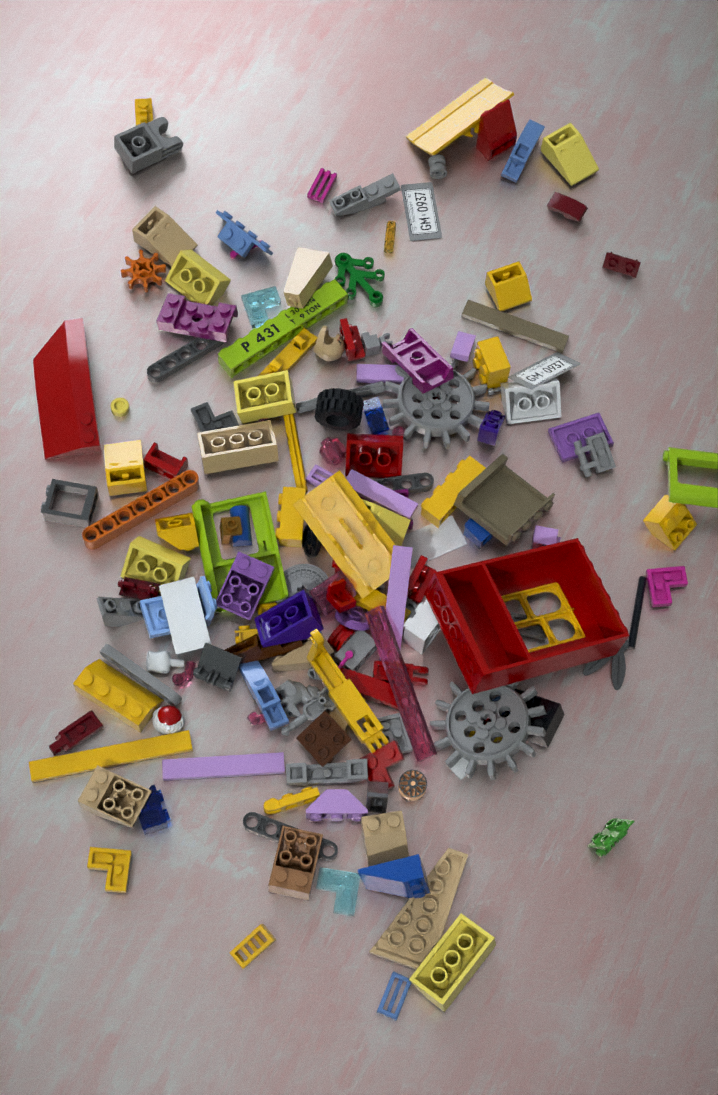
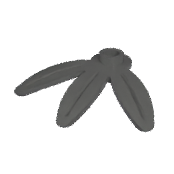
[583,639,629,690]

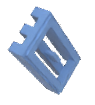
[377,972,411,1021]

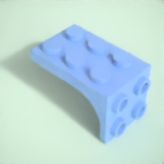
[139,576,217,639]

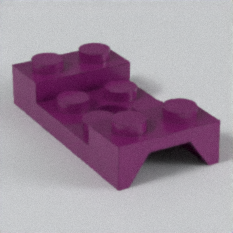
[156,293,238,343]
[382,328,454,394]

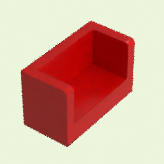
[143,442,188,480]

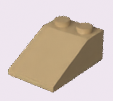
[360,810,409,867]

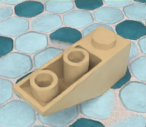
[272,633,334,672]

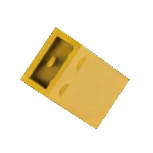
[103,440,147,496]

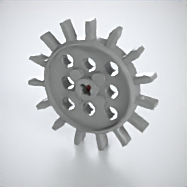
[382,357,490,449]
[430,681,546,780]

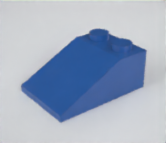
[358,854,430,898]

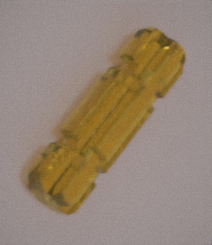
[384,221,396,254]

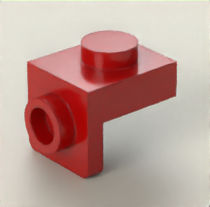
[326,579,356,613]

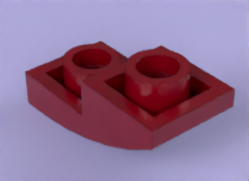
[546,192,588,222]

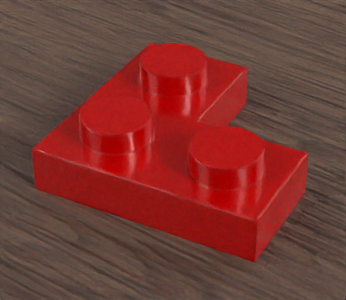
[359,740,405,790]

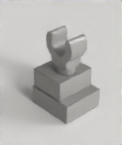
[361,332,393,357]

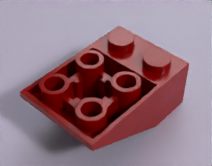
[476,99,517,161]

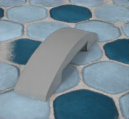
[286,759,368,786]

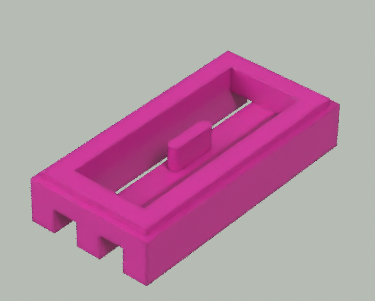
[307,168,337,203]

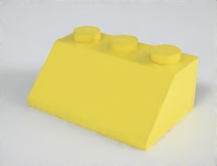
[165,249,231,305]
[120,536,191,594]

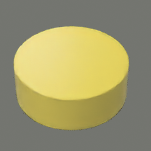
[110,398,130,417]

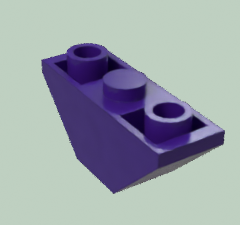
[477,410,505,446]

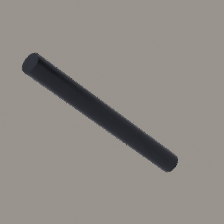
[628,576,647,650]

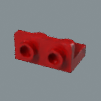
[339,318,365,361]
[407,555,437,603]

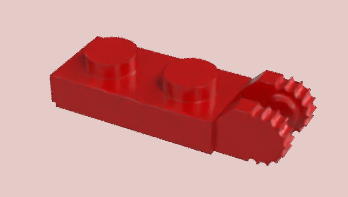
[373,661,429,686]

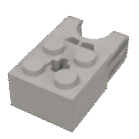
[114,117,183,174]

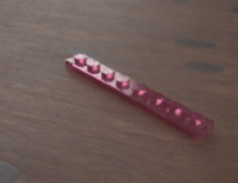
[365,606,437,762]

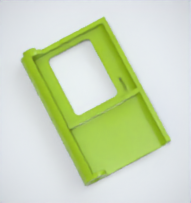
[662,447,718,508]
[191,491,289,613]

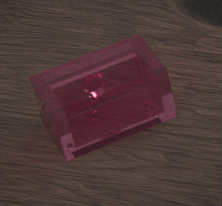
[309,570,357,616]

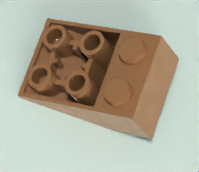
[268,826,323,901]

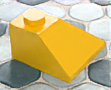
[155,512,199,551]

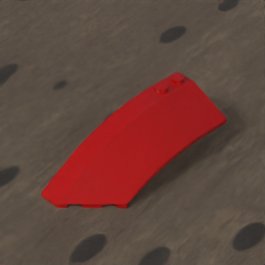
[33,318,101,460]

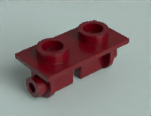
[602,252,641,278]
[118,577,161,600]

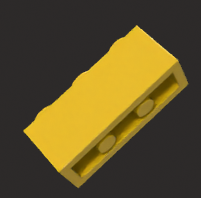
[275,487,306,548]

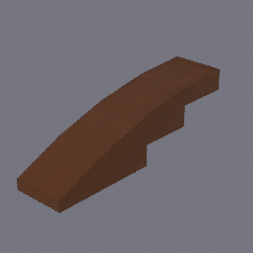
[225,634,304,663]

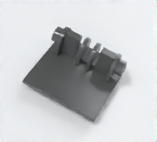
[193,643,242,692]

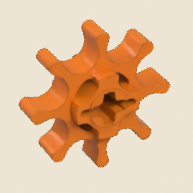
[121,250,166,293]

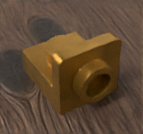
[219,516,242,545]

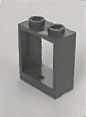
[41,479,99,528]

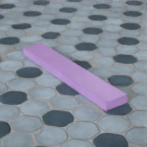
[379,545,413,663]
[162,752,285,781]

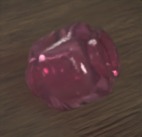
[319,437,346,466]

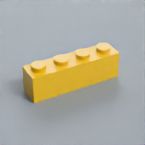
[421,455,486,528]

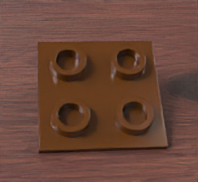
[296,711,352,767]

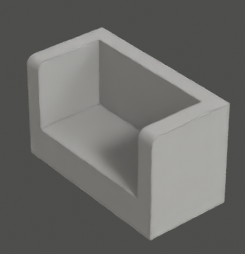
[334,630,378,672]

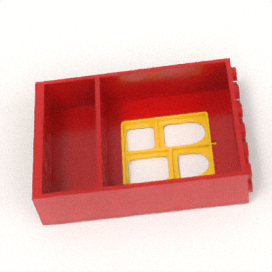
[424,538,630,694]

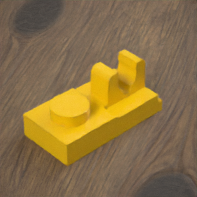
[135,98,153,126]

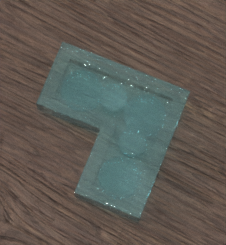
[241,286,281,329]
[316,867,360,916]

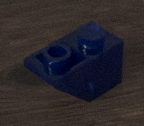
[139,784,170,835]

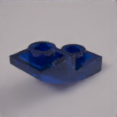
[363,396,390,435]

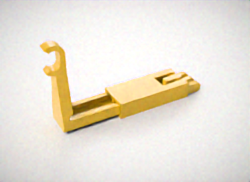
[307,629,389,754]

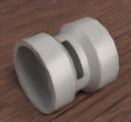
[428,155,447,179]

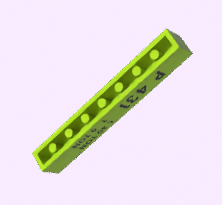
[218,279,348,378]

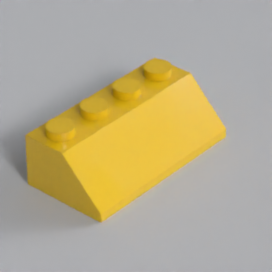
[73,659,164,733]

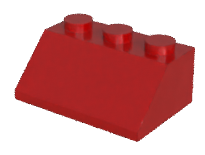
[345,433,403,478]

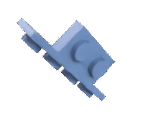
[216,210,273,258]

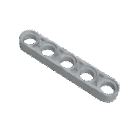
[100,644,182,706]

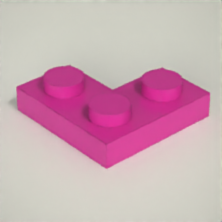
[646,566,688,608]

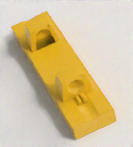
[258,328,318,376]

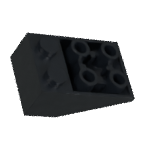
[501,688,565,748]

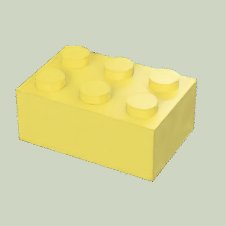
[233,370,297,424]

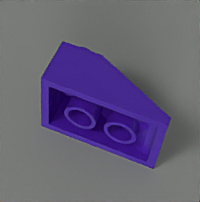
[254,590,324,647]

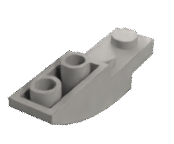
[329,173,401,216]

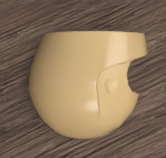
[314,325,345,361]

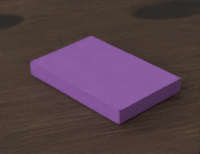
[548,412,614,463]

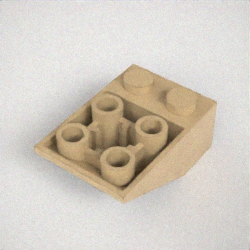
[132,206,198,267]
[78,765,152,828]

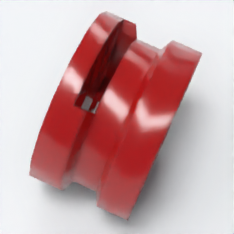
[327,624,356,652]

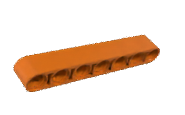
[82,470,199,550]

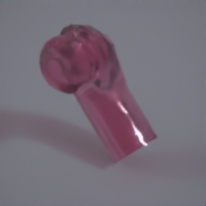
[172,661,196,686]

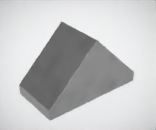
[366,781,388,813]

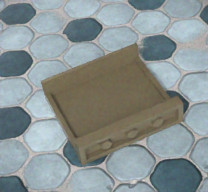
[454,454,555,546]

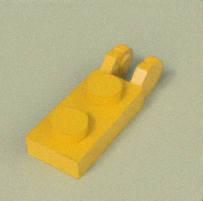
[263,787,320,816]

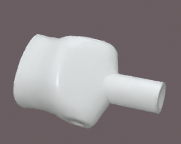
[146,651,184,674]

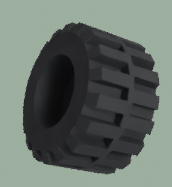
[314,388,364,431]

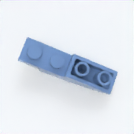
[501,119,545,183]
[239,661,289,731]

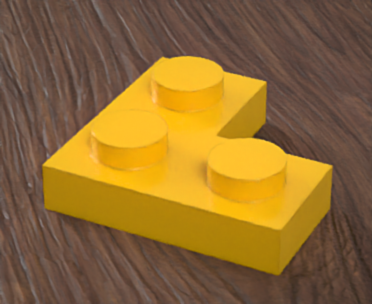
[87,847,132,893]

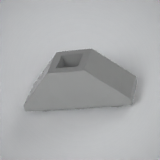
[96,597,144,627]

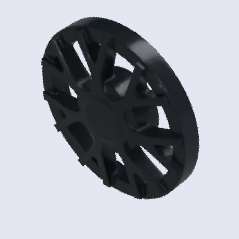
[303,524,322,558]

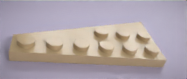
[369,848,468,970]

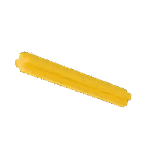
[283,413,308,493]

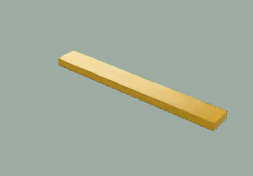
[29,730,193,783]

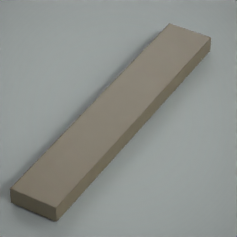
[461,300,569,353]

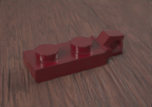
[49,710,104,756]

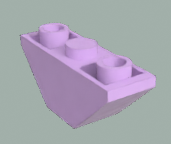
[306,789,368,822]

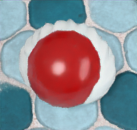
[152,705,185,735]

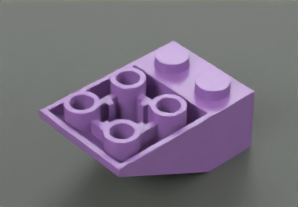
[216,551,274,621]

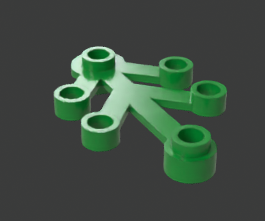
[335,253,385,307]

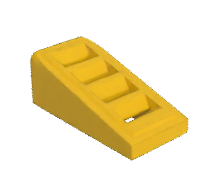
[229,924,276,969]

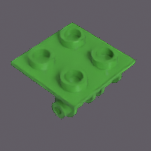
[588,818,635,857]

